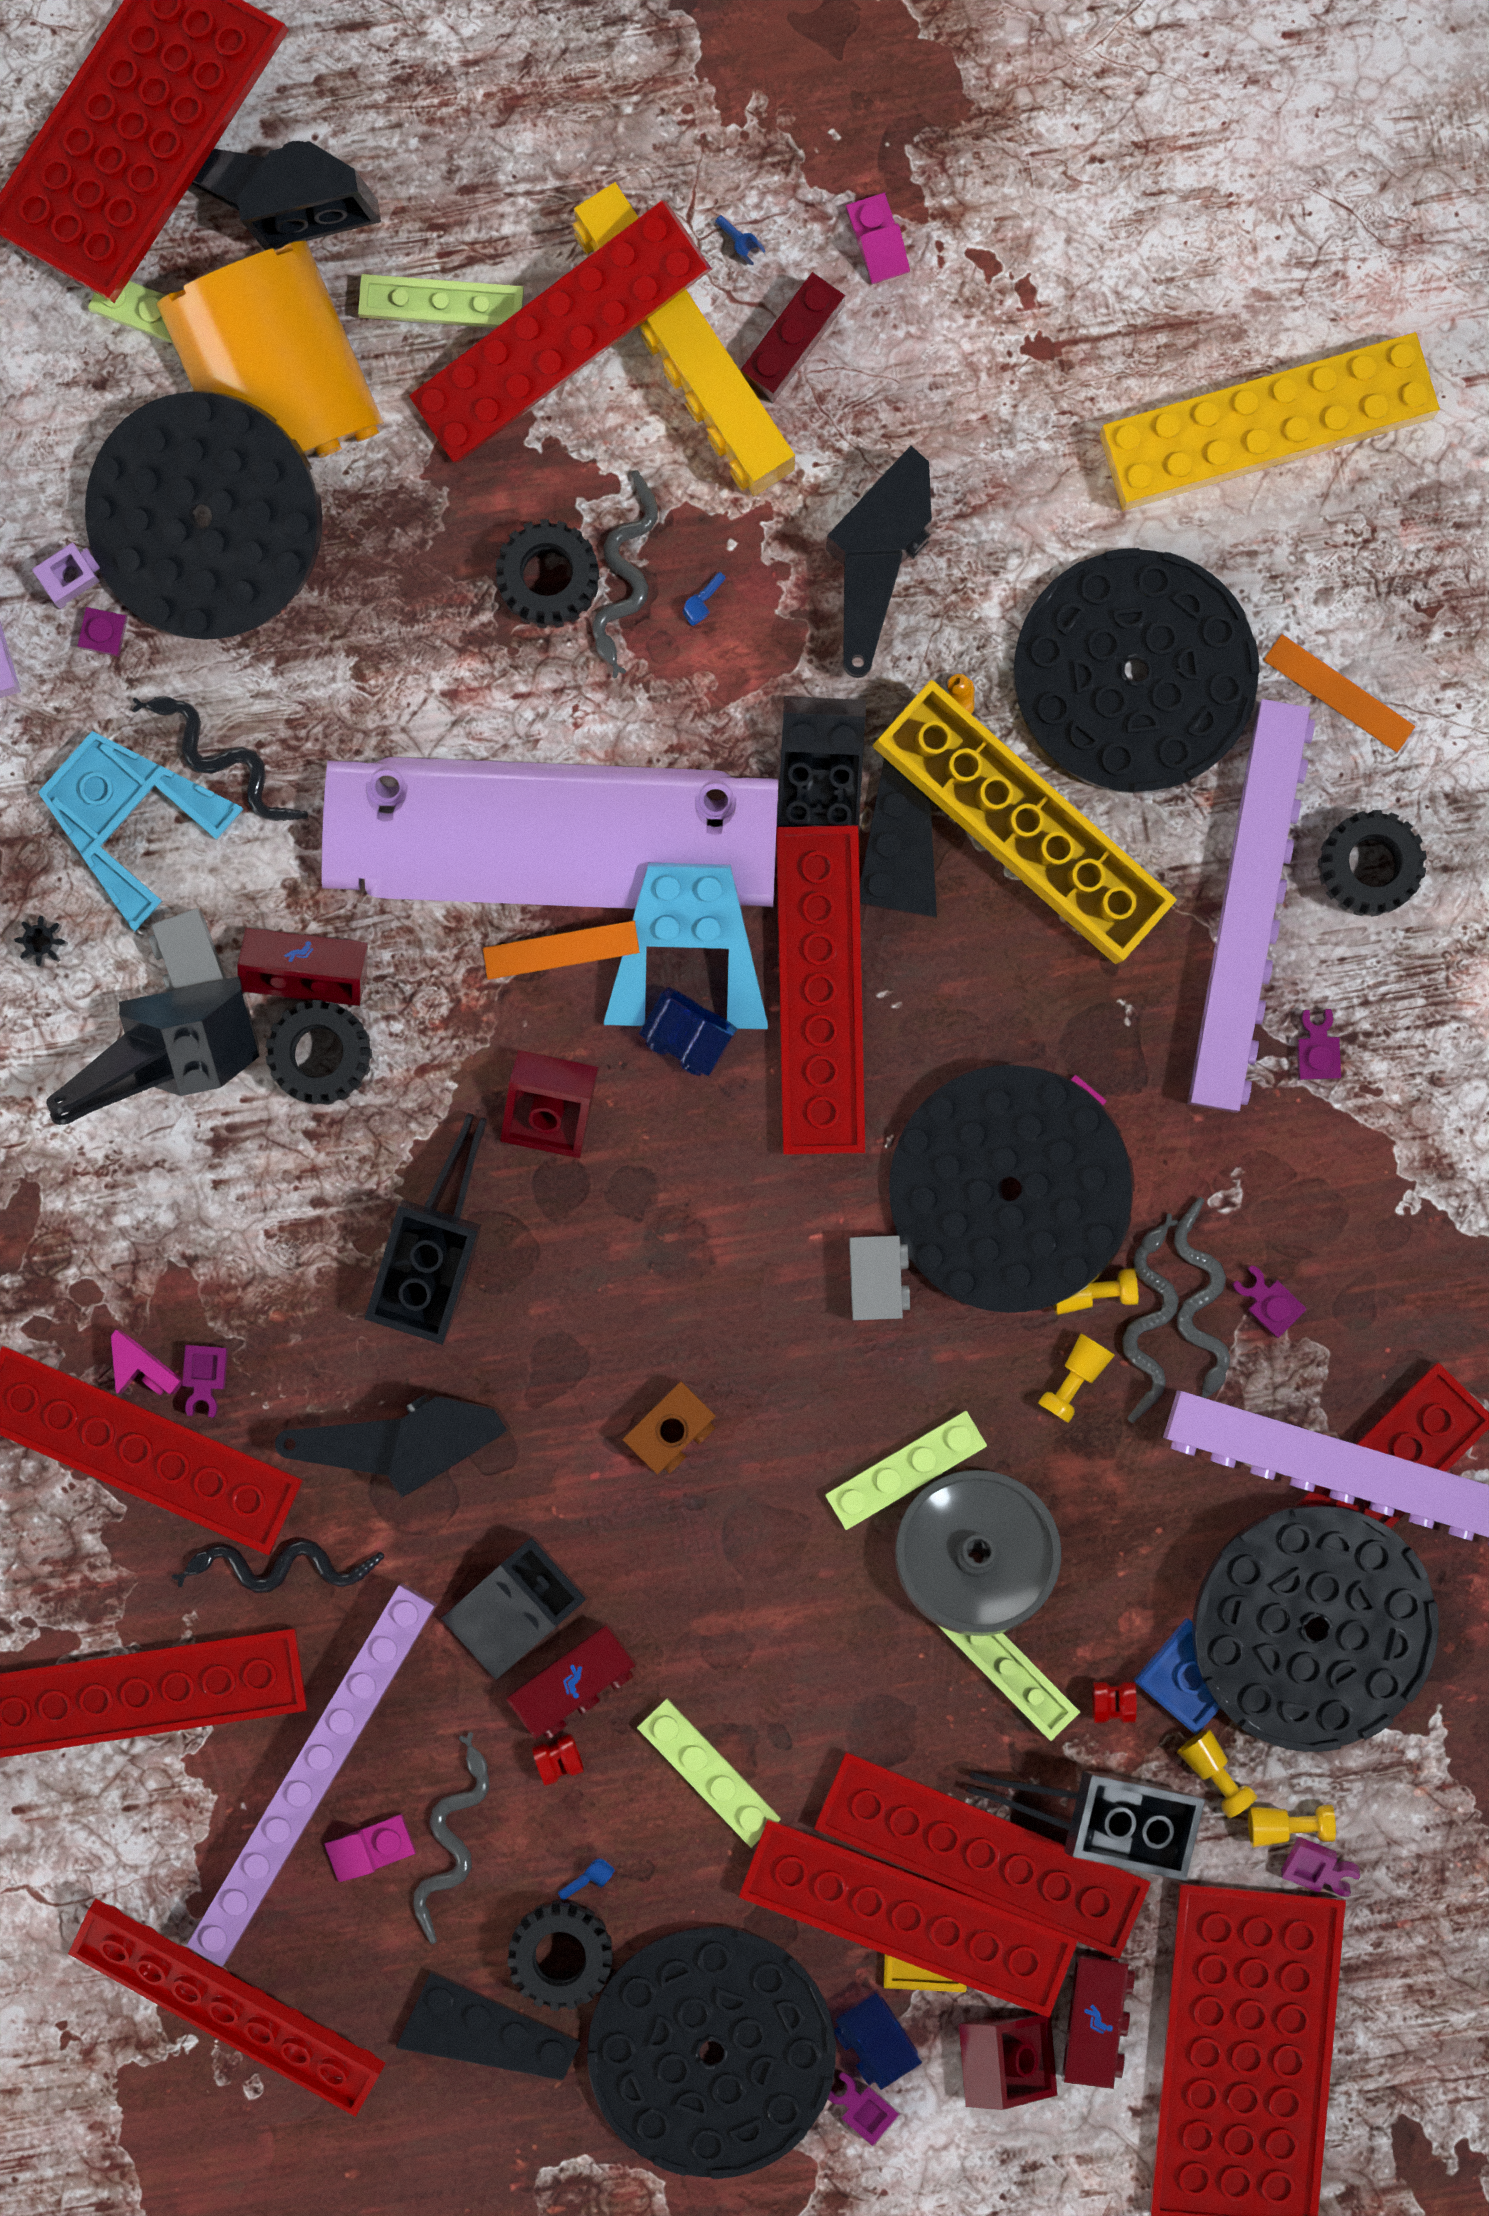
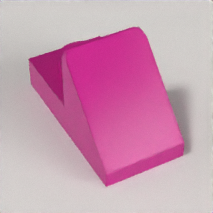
[846,192,910,285]
[111,1330,183,1395]
[324,1813,416,1882]

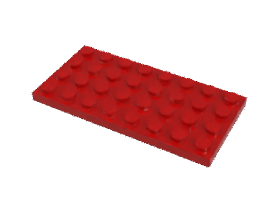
[0,0,289,303]
[1149,1883,1346,2216]

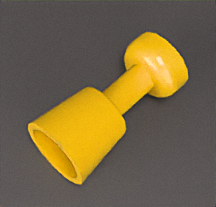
[1053,1268,1139,1315]
[1038,1333,1115,1423]
[1177,1728,1258,1818]
[1248,1804,1336,1848]

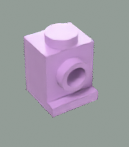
[32,542,100,609]

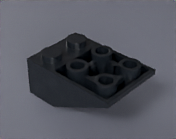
[777,696,866,832]
[441,1535,588,1680]

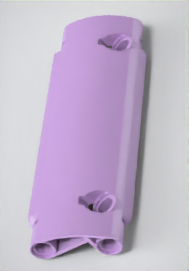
[322,757,778,909]

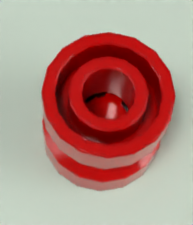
[1092,1682,1137,1723]
[532,1733,585,1786]

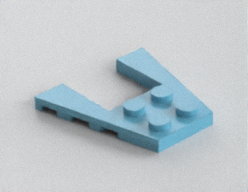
[38,731,244,932]
[604,862,768,1029]

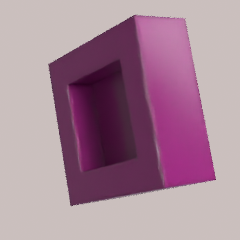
[77,607,128,657]

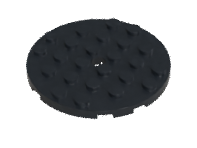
[85,391,323,640]
[1013,548,1260,794]
[889,1065,1135,1313]
[1192,1504,1439,1752]
[587,1926,836,2179]

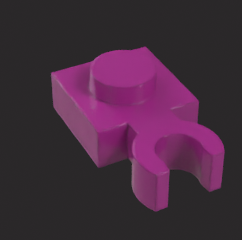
[1297,1009,1341,1081]
[1232,1265,1307,1338]
[182,1345,228,1418]
[1281,1837,1360,1897]
[828,2072,901,2146]

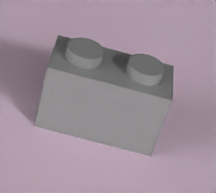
[148,908,226,992]
[849,1236,910,1320]

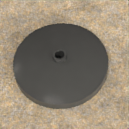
[895,1470,1061,1636]

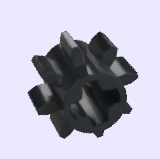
[14,915,68,968]

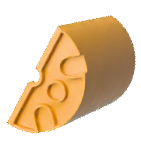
[157,241,384,458]

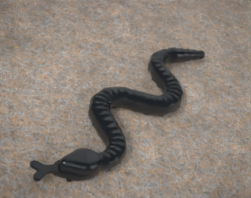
[132,696,308,821]
[172,1539,385,1593]

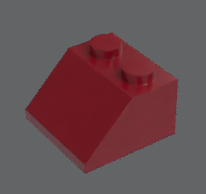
[500,1050,599,1159]
[959,2013,1058,2110]

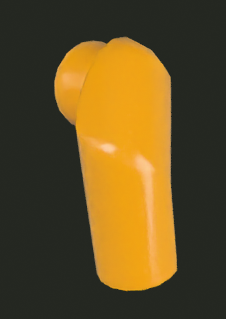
[947,673,975,714]

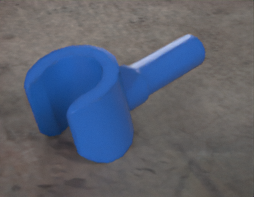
[715,215,765,265]
[683,572,726,626]
[558,1858,615,1900]

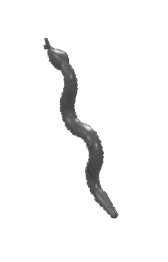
[592,470,658,678]
[1174,1197,1230,1398]
[1121,1213,1179,1423]
[413,1732,489,1944]

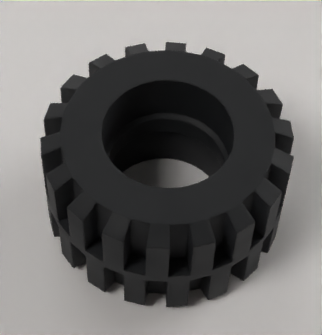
[496,519,600,629]
[1318,810,1427,917]
[265,1000,372,1105]
[507,1900,613,2011]

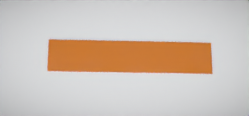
[1264,634,1416,753]
[483,920,640,980]

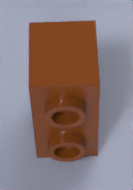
[622,1381,716,1475]

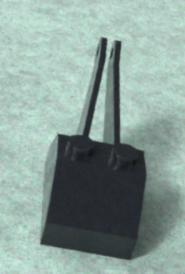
[191,141,381,251]
[826,445,932,678]
[46,976,260,1125]
[364,1113,488,1345]
[275,1394,511,1498]
[966,1771,1205,1881]

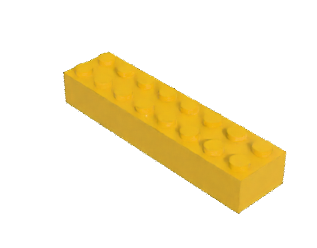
[572,182,795,497]
[1099,332,1440,512]
[872,679,1177,964]

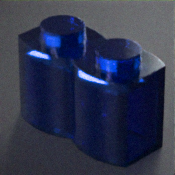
[639,987,738,1076]
[834,1989,923,2090]

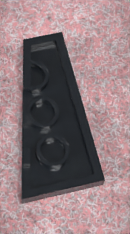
[860,758,937,919]
[396,1970,581,2080]

